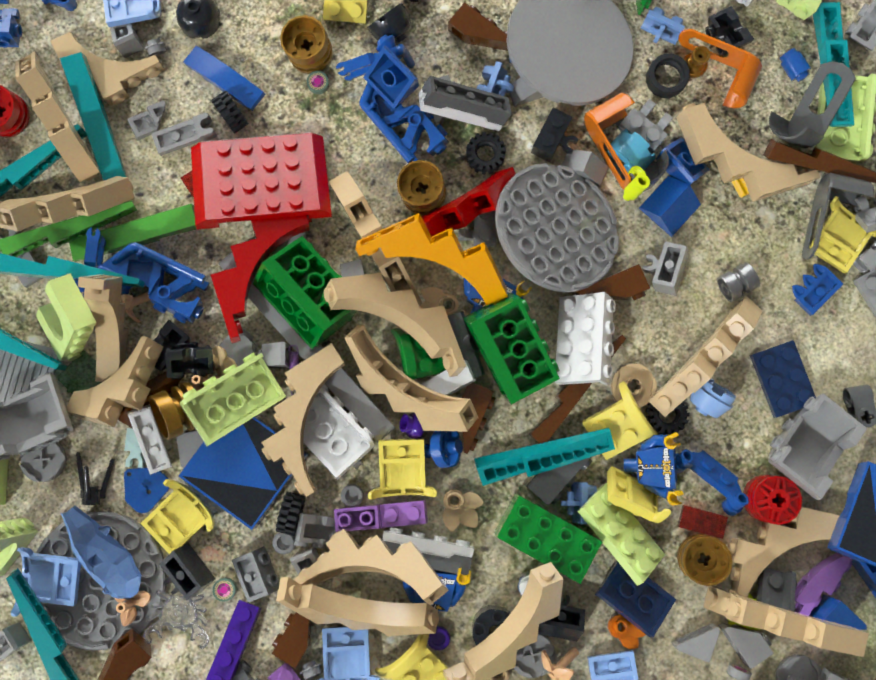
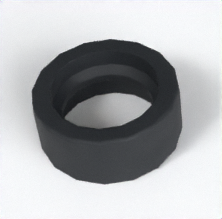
[646,53,690,98]

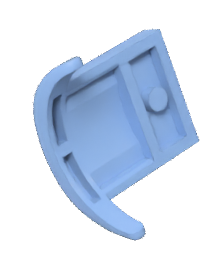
[103,0,161,27]
[11,547,81,617]
[317,626,380,680]
[587,650,638,680]

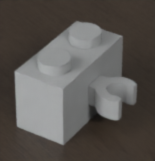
[642,241,689,296]

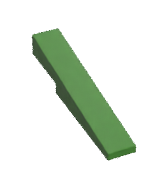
[0,201,137,257]
[69,204,197,262]

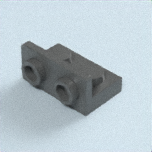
[231,546,279,603]
[757,568,797,612]

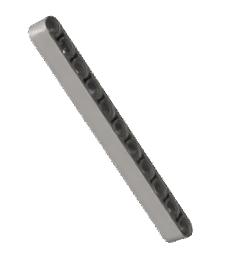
[218,252,395,442]

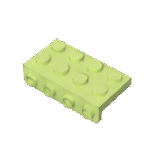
[814,73,876,164]
[180,352,286,446]
[577,483,665,586]

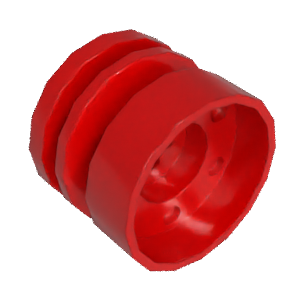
[0,85,30,138]
[743,475,802,525]

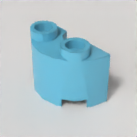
[606,129,656,172]

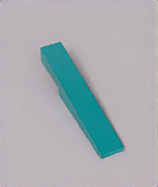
[813,2,854,127]
[60,52,127,181]
[0,124,87,197]
[0,253,145,288]
[0,328,67,371]
[474,428,615,486]
[6,568,79,680]

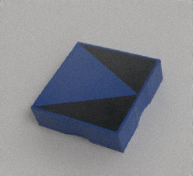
[179,416,310,530]
[827,461,876,567]

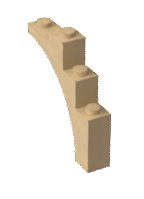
[648,296,762,417]
[344,325,478,432]
[261,343,346,497]
[727,507,840,597]
[294,529,449,605]
[703,586,869,657]

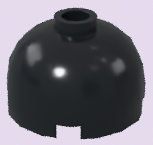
[176,0,220,39]
[367,2,411,45]

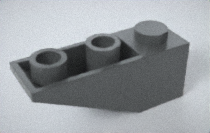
[526,457,592,505]

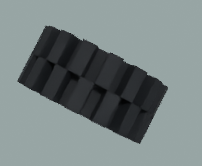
[211,91,249,134]
[466,132,506,175]
[646,401,690,435]
[276,491,305,536]

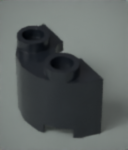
[705,6,754,56]
[153,320,190,371]
[165,342,213,379]
[472,605,511,646]

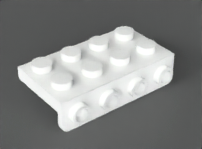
[555,292,616,385]
[303,384,375,480]

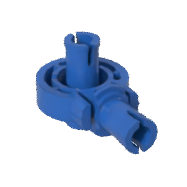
[424,431,463,468]

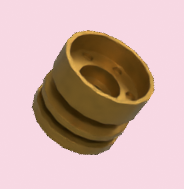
[280,15,333,74]
[397,160,447,215]
[148,382,195,440]
[677,534,733,586]

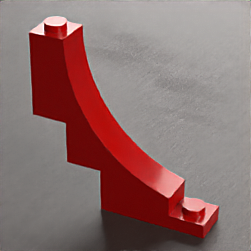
[421,167,516,237]
[210,215,312,343]

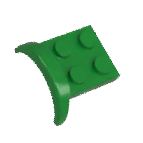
[391,328,446,380]

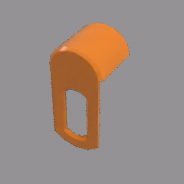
[678,29,762,108]
[584,93,635,189]

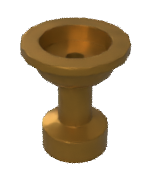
[684,46,711,78]

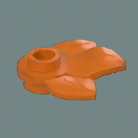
[608,613,646,649]

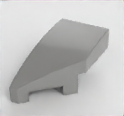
[127,100,166,141]

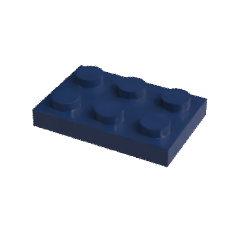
[749,340,816,418]
[595,561,676,638]

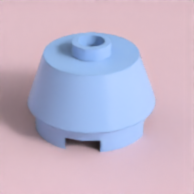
[690,378,736,418]

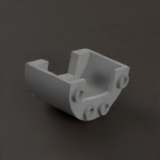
[0,373,73,460]
[768,394,867,500]

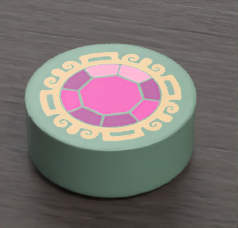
[307,71,329,94]
[213,577,237,602]

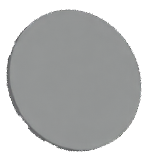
[506,0,633,106]
[495,163,619,292]
[36,511,167,650]

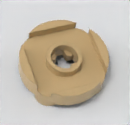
[611,364,657,408]

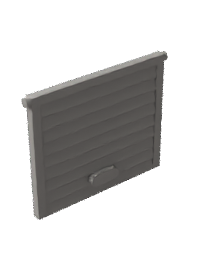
[0,341,59,402]

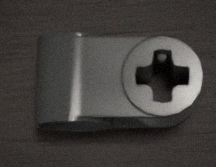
[843,384,876,428]

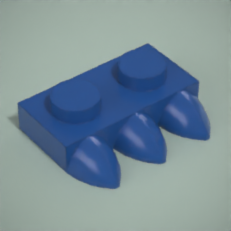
[792,264,843,316]

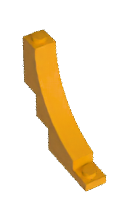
[355,213,508,305]

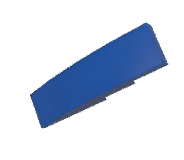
[183,45,265,111]

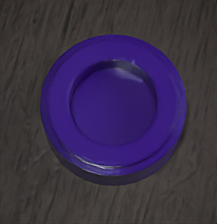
[428,626,450,651]

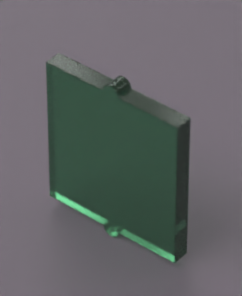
[56,350,102,394]

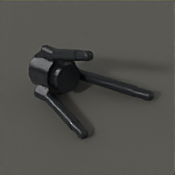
[76,452,115,506]

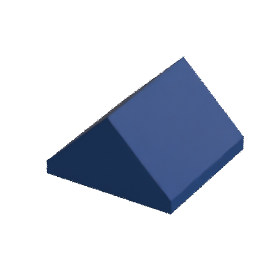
[363,45,419,109]
[656,137,710,186]
[639,176,701,237]
[810,594,867,630]

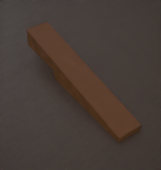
[763,139,876,183]
[529,335,626,444]

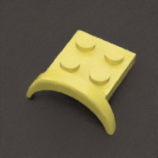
[323,0,368,24]
[809,196,876,273]
[582,381,659,460]
[368,438,437,500]
[607,466,671,523]
[141,479,215,554]
[375,634,448,680]

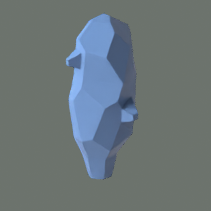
[60,506,142,599]

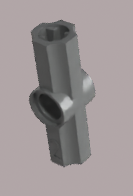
[448,311,485,378]

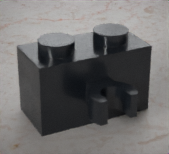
[531,107,578,162]
[159,543,216,600]
[538,595,585,642]

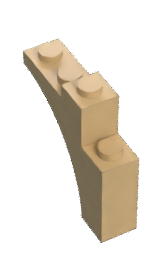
[50,32,165,106]
[66,336,163,427]

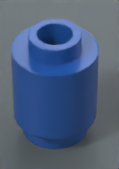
[779,48,811,82]

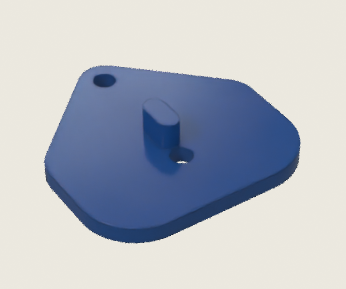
[124,468,169,513]

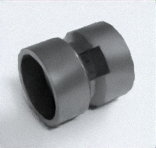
[717,262,760,302]

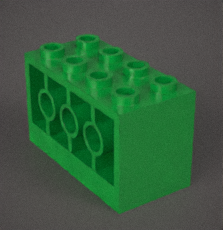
[253,236,357,350]
[463,293,560,405]
[494,493,602,584]

